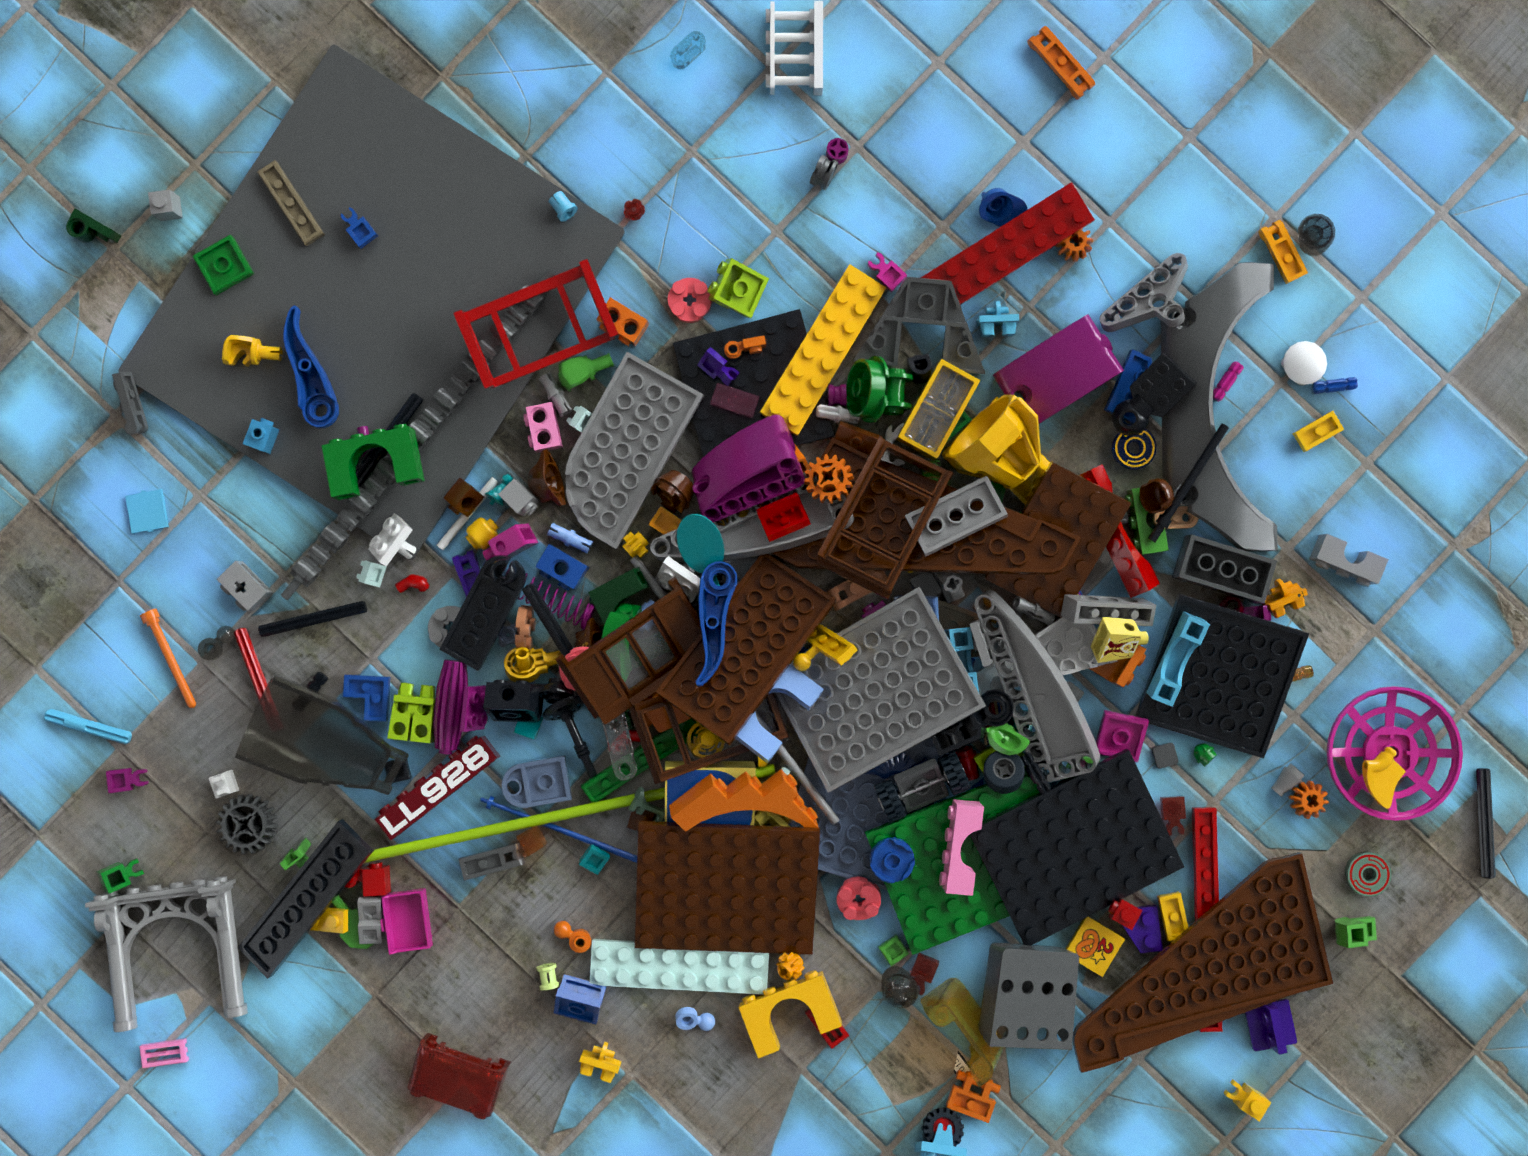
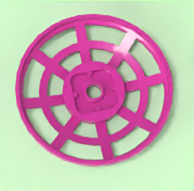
[1327,686,1463,821]

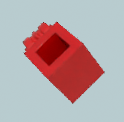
[345,862,391,897]

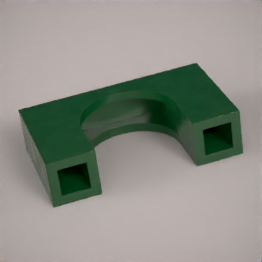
[588,567,670,669]

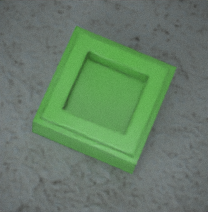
[878,934,909,966]

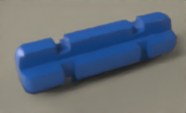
[1312,377,1358,394]

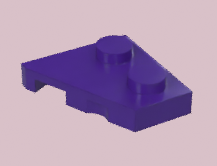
[1122,905,1163,953]

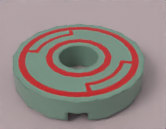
[1345,852,1391,896]

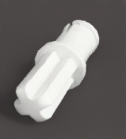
[816,404,860,424]

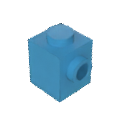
[243,418,280,454]

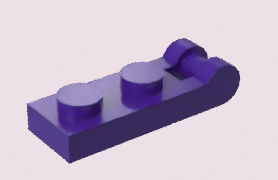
[452,549,481,597]

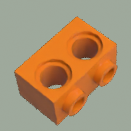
[596,297,649,347]

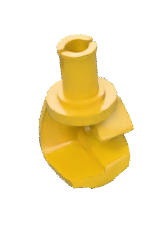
[222,335,283,367]

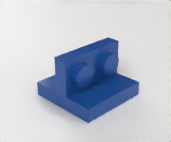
[554,974,607,1025]

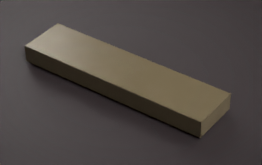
[257,160,325,246]

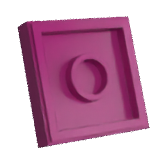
[1096,710,1149,762]

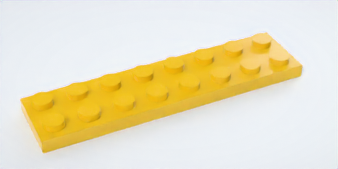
[759,264,887,436]

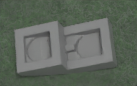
[357,897,383,944]

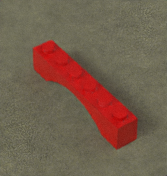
[1080,464,1160,598]

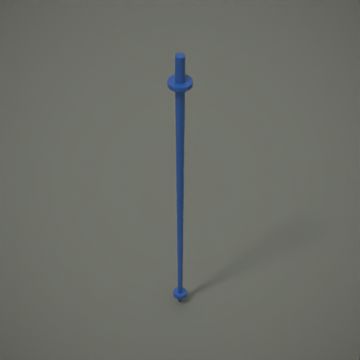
[480,796,637,863]

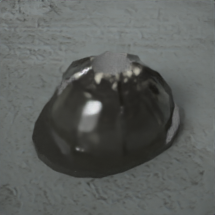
[1298,214,1336,256]
[881,966,919,1008]

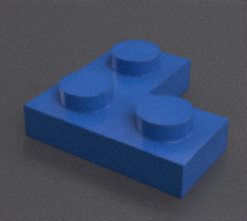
[343,674,391,721]

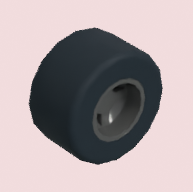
[984,751,1025,794]

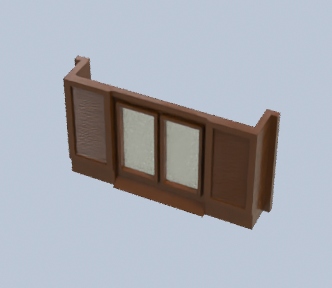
[555,577,701,725]

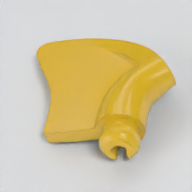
[1362,747,1406,809]

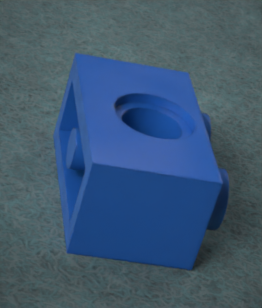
[535,544,589,591]

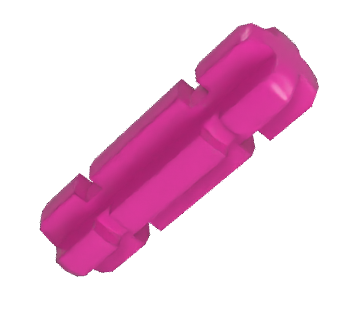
[1213,361,1244,402]

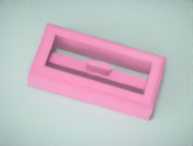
[139,1038,189,1068]

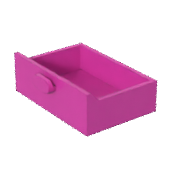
[380,888,433,955]

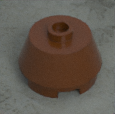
[651,470,694,513]

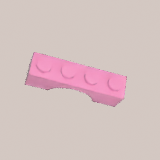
[939,799,984,896]

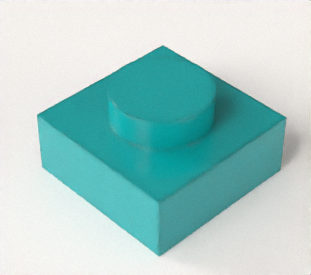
[579,844,610,875]

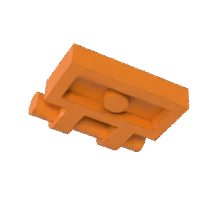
[946,1070,1001,1123]

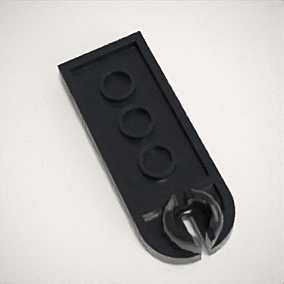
[439,555,526,671]

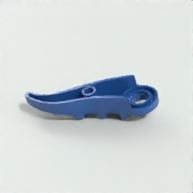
[283,306,339,429]
[696,561,738,687]

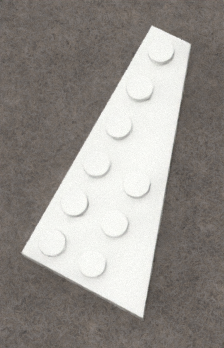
[977,617,1118,696]

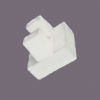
[209,770,239,798]

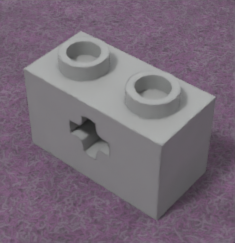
[498,479,539,516]
[217,561,273,611]

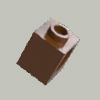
[443,478,484,517]

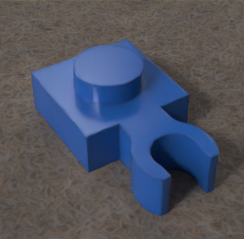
[341,207,378,249]

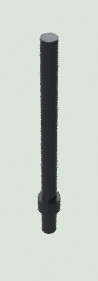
[1148,423,1229,543]

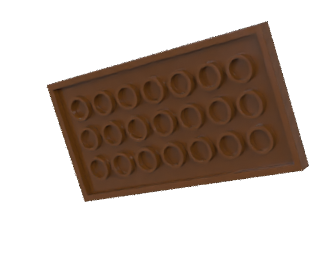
[656,554,836,745]

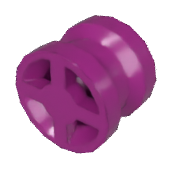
[826,138,849,165]
[828,384,846,406]

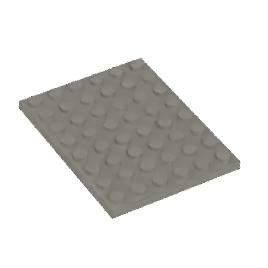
[776,587,986,793]

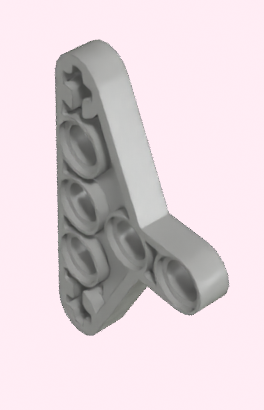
[1100,253,1188,332]

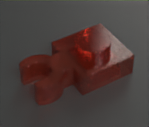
[1160,795,1186,836]
[908,953,939,996]

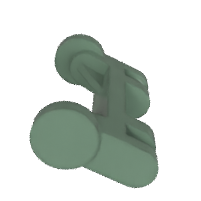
[629,787,665,822]

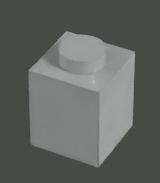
[148,190,183,221]

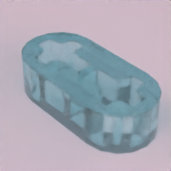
[670,31,706,69]

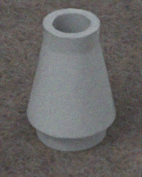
[1271,763,1305,797]

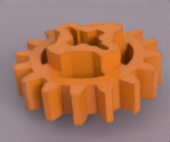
[804,454,854,504]

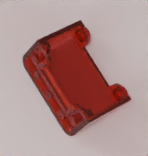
[407,1033,511,1119]

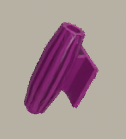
[433,659,488,754]

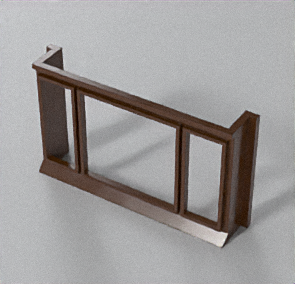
[816,436,953,600]
[629,693,789,784]

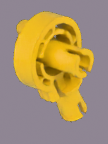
[504,647,561,683]
[686,723,725,758]

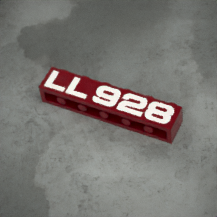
[375,735,500,840]

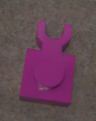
[106,768,149,793]

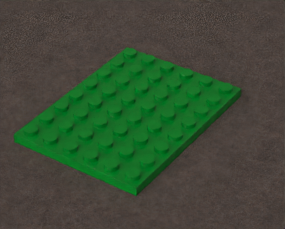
[865,768,1039,955]

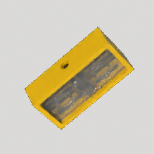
[895,359,980,461]

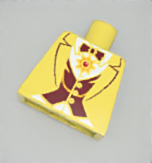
[1090,617,1149,663]

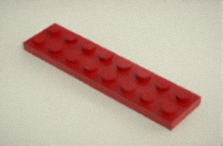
[921,182,1095,305]

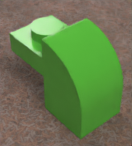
[1335,916,1377,948]

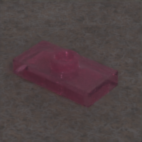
[710,383,759,418]

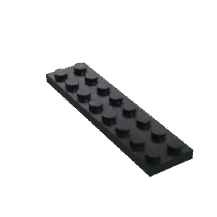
[238,819,374,979]

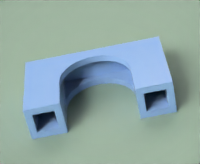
[735,664,824,764]

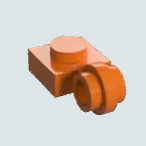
[724,335,766,359]

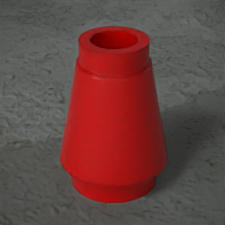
[955,746,979,781]

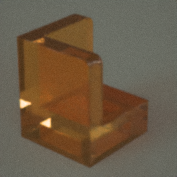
[516,826,547,858]

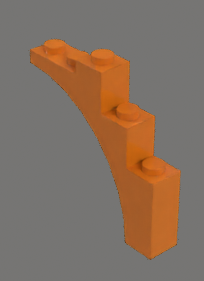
[669,769,819,832]

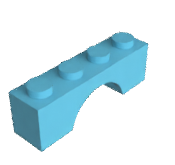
[1146,611,1210,707]

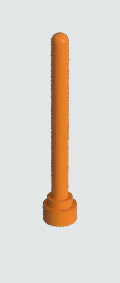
[140,608,196,708]

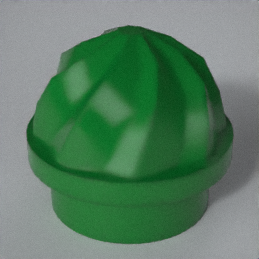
[1193,743,1217,767]

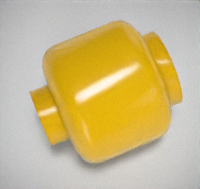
[465,517,499,550]

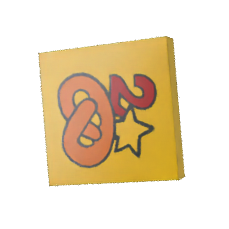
[1065,916,1125,977]

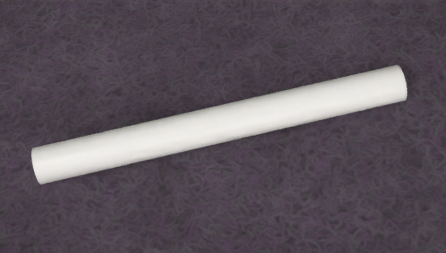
[437,477,499,550]

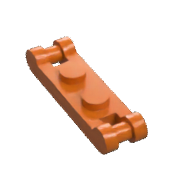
[1027,26,1095,100]

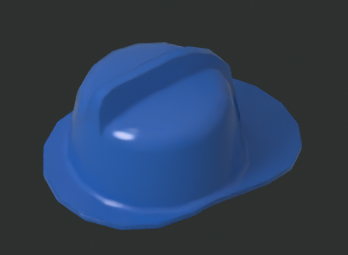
[979,188,1028,227]

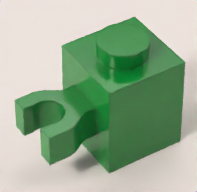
[96,858,144,894]

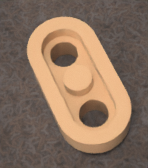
[1152,506,1199,529]

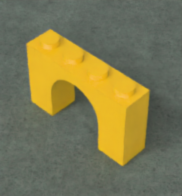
[738,970,842,1058]

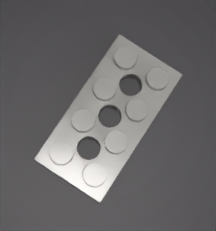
[905,476,1008,557]

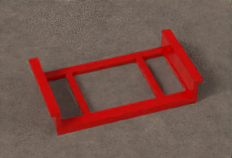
[453,259,619,389]

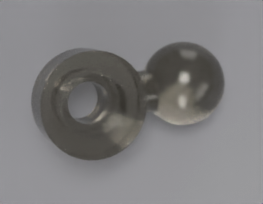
[198,626,235,660]

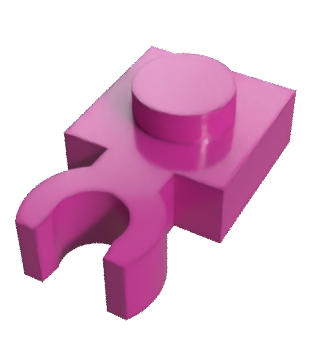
[867,252,907,293]

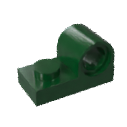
[66,209,122,243]

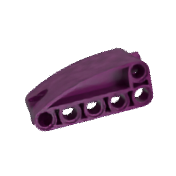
[993,314,1124,424]
[691,415,805,522]

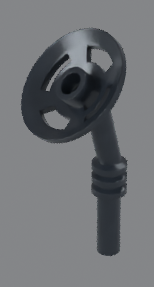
[543,696,597,779]

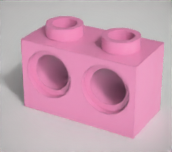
[523,402,563,453]

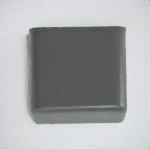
[978,943,1079,1050]

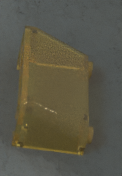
[920,978,1005,1087]

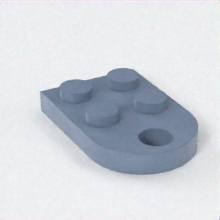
[502,755,572,808]

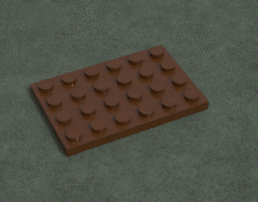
[985,461,1131,618]

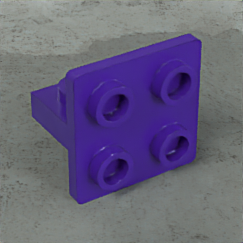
[1245,999,1297,1055]

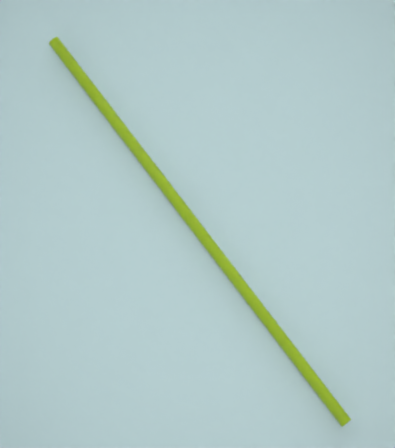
[364,764,775,863]

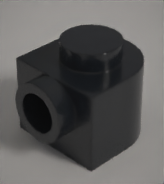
[907,354,932,384]

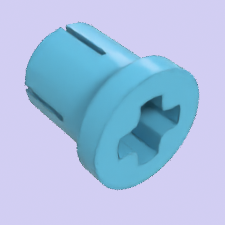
[549,191,578,222]

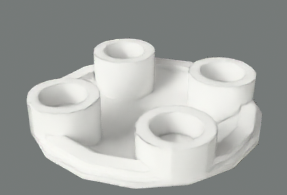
[1281,341,1327,386]

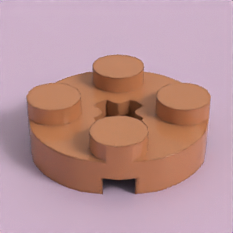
[515,605,536,650]

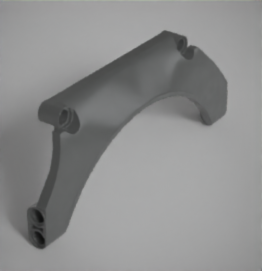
[1160,262,1278,551]

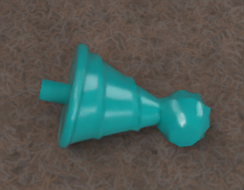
[485,474,513,506]

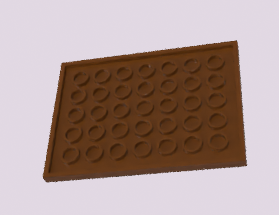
[635,821,820,955]

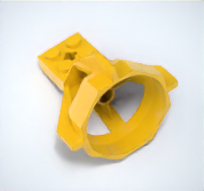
[942,395,1050,505]

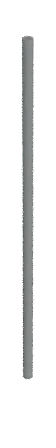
[630,556,840,825]

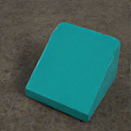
[514,717,543,740]

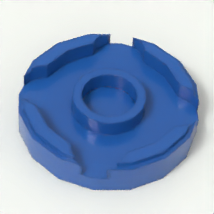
[869,837,915,883]

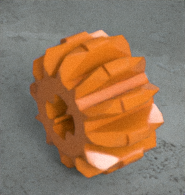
[1055,229,1093,262]
[1288,781,1329,819]

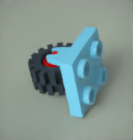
[914,1107,967,1156]

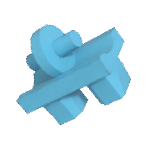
[976,301,1019,337]

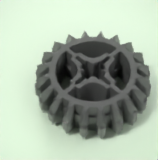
[216,794,278,854]

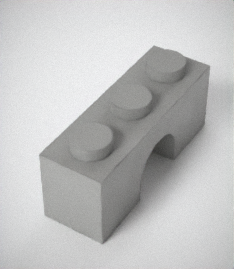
[1309,534,1389,587]

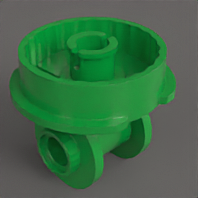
[846,356,913,423]

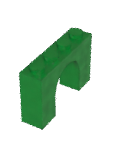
[322,424,425,500]

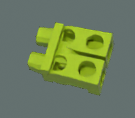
[387,683,436,743]

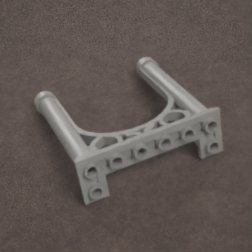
[85,876,248,1032]

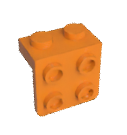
[1089,645,1147,687]

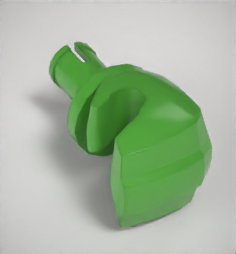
[558,353,614,392]

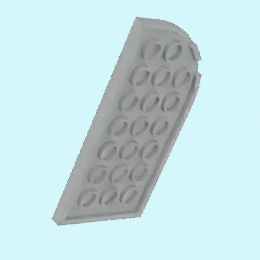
[565,352,704,549]

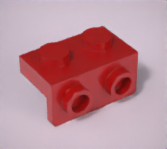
[756,493,811,542]

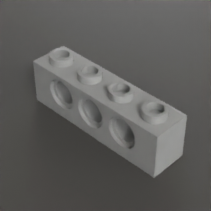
[1061,594,1156,626]

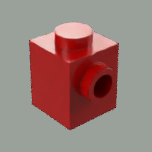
[1108,898,1143,930]

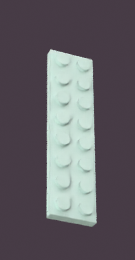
[590,939,769,995]

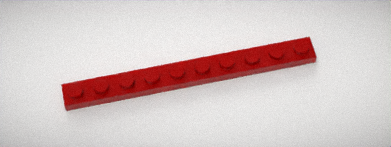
[1192,807,1223,1032]

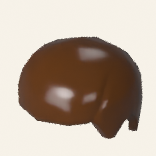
[1139,478,1174,514]

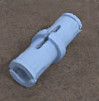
[547,523,593,554]

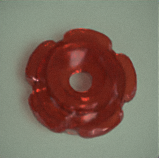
[624,199,645,221]

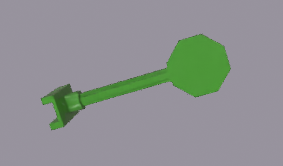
[280,838,373,949]

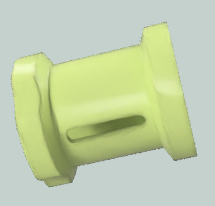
[536,963,560,990]

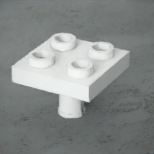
[368,513,416,567]
[655,556,700,603]

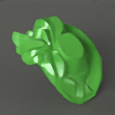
[985,723,1029,755]

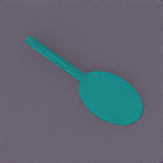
[677,514,725,586]

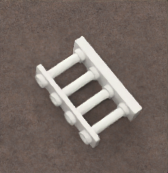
[766,1,823,95]

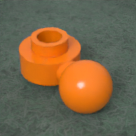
[554,921,591,953]

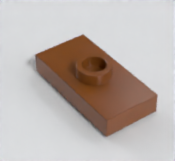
[834,421,882,455]

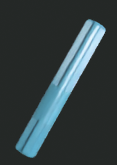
[44,709,132,744]

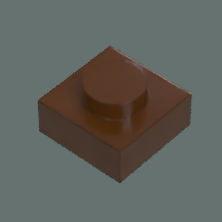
[627,806,655,831]

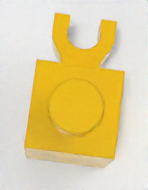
[1224,1079,1271,1122]

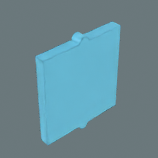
[125,489,169,534]

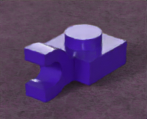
[697,347,740,386]

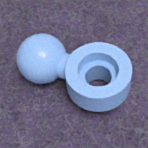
[675,1007,715,1031]

